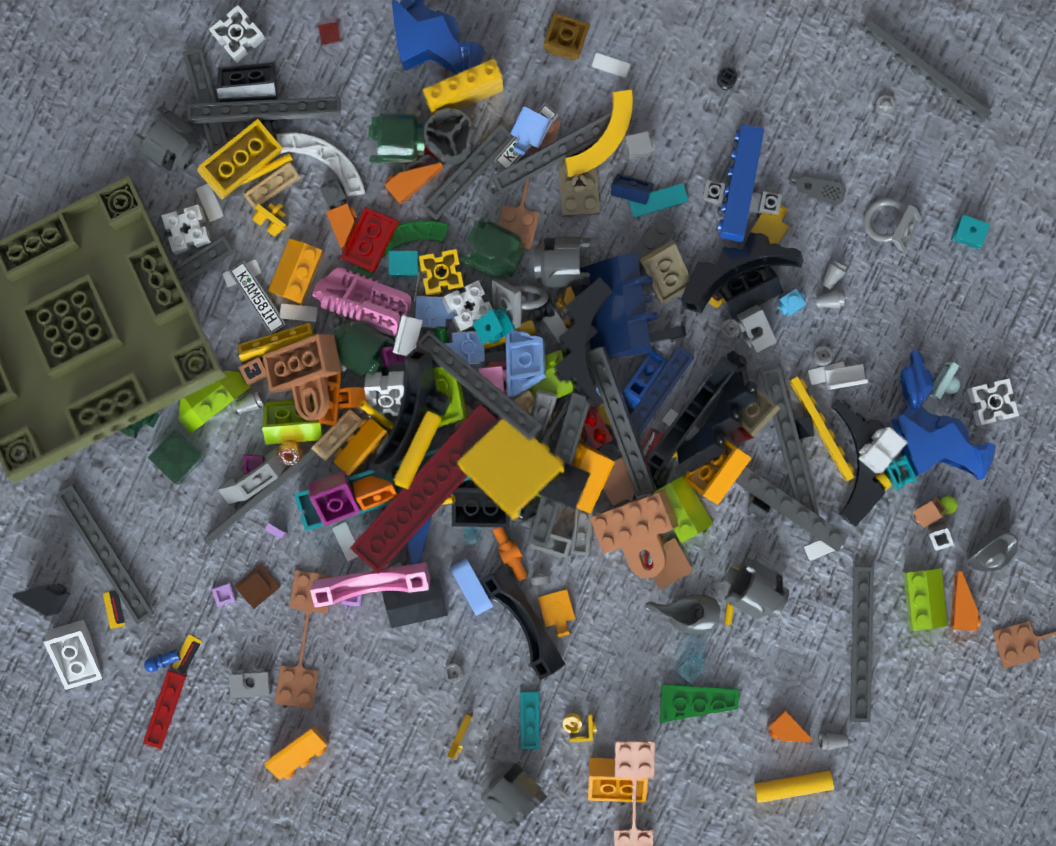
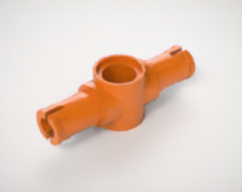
[492,527,528,581]

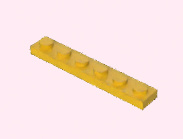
[789,376,855,481]

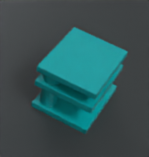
[951,215,990,249]
[389,251,419,277]
[472,308,515,345]
[884,455,918,491]

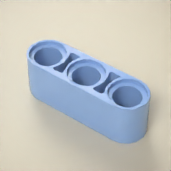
[450,558,493,616]

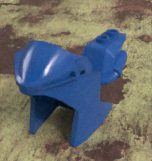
[392,0,485,75]
[891,349,996,481]

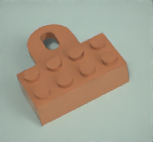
[263,334,341,421]
[590,489,679,578]

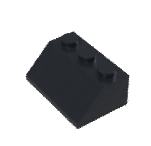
[217,62,278,102]
[717,266,784,319]
[537,462,591,510]
[452,487,510,528]
[382,578,448,628]
[12,583,71,616]

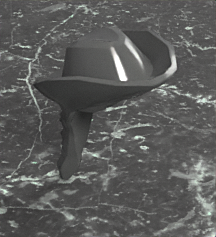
[968,502,1018,572]
[645,595,720,635]

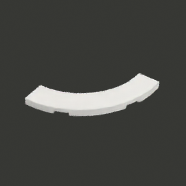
[276,133,366,198]

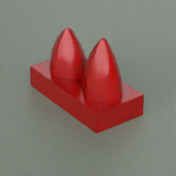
[583,406,613,449]

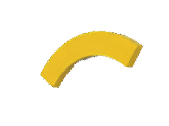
[565,90,633,177]

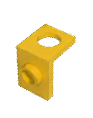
[569,713,596,742]

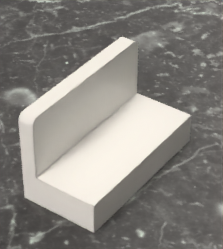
[393,315,423,356]
[824,364,868,390]

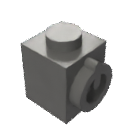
[320,179,348,209]

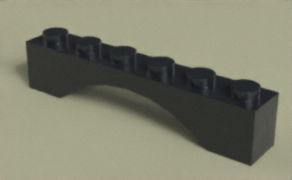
[481,566,566,680]

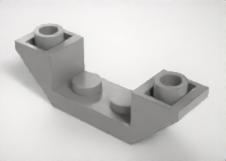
[703,180,782,214]
[217,445,292,504]

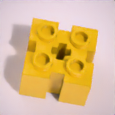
[419,249,464,296]

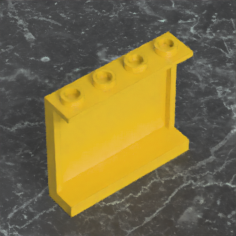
[422,59,503,116]
[458,419,565,520]

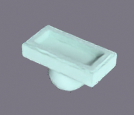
[929,362,961,399]

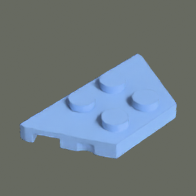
[506,330,546,399]

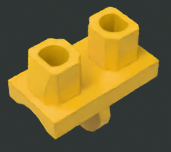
[252,203,288,237]

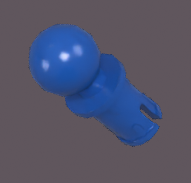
[144,649,181,673]

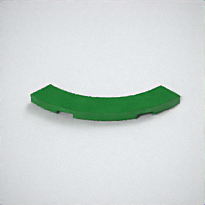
[353,221,450,278]

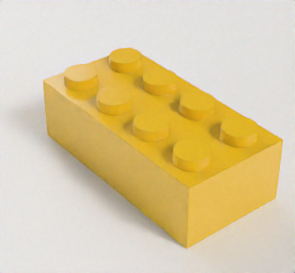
[197,119,283,200]

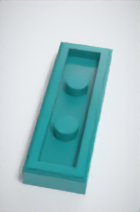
[628,183,689,218]
[520,691,540,750]

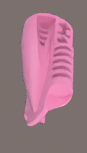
[312,267,411,337]

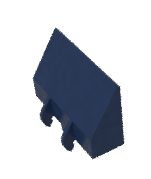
[580,253,658,359]

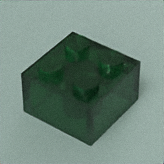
[148,430,206,485]

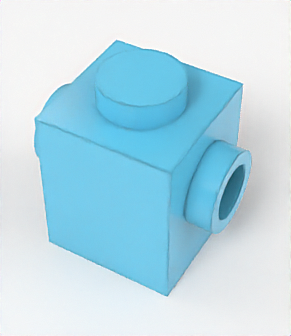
[777,289,807,317]

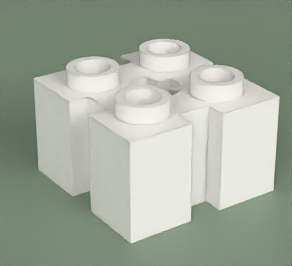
[209,5,265,63]
[162,205,212,255]
[442,281,492,332]
[364,371,405,418]
[967,379,1019,426]
[858,427,907,473]

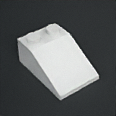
[44,620,102,689]

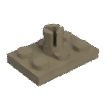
[558,159,600,217]
[639,240,690,305]
[716,389,780,437]

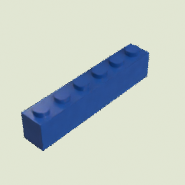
[717,124,764,242]

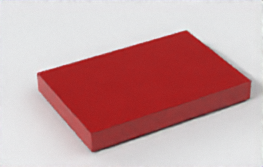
[340,207,399,273]

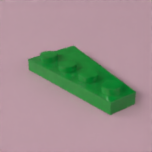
[659,684,739,723]

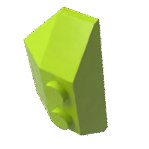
[178,370,251,434]

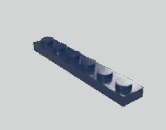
[613,346,695,443]

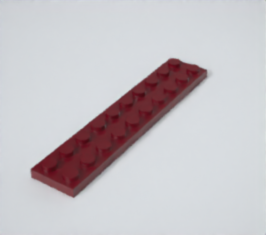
[350,404,500,574]

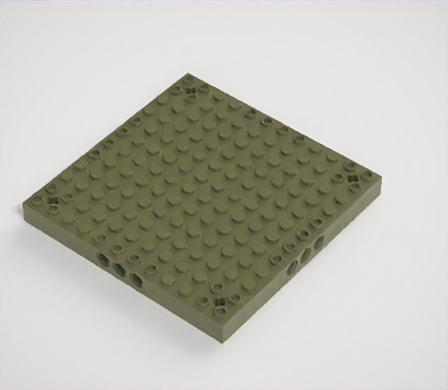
[0,175,226,483]

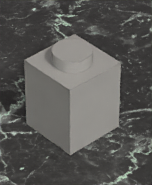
[928,520,954,551]

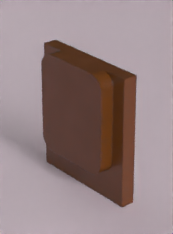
[234,563,281,609]

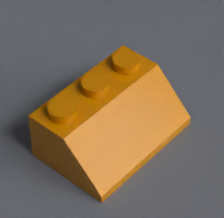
[268,239,325,305]
[333,418,389,476]
[683,440,751,505]
[572,442,615,514]
[264,725,329,780]
[588,758,648,803]

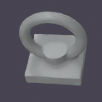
[864,198,922,253]
[492,278,548,328]

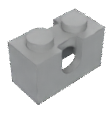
[624,131,655,161]
[737,305,777,353]
[529,534,572,559]
[229,668,272,698]

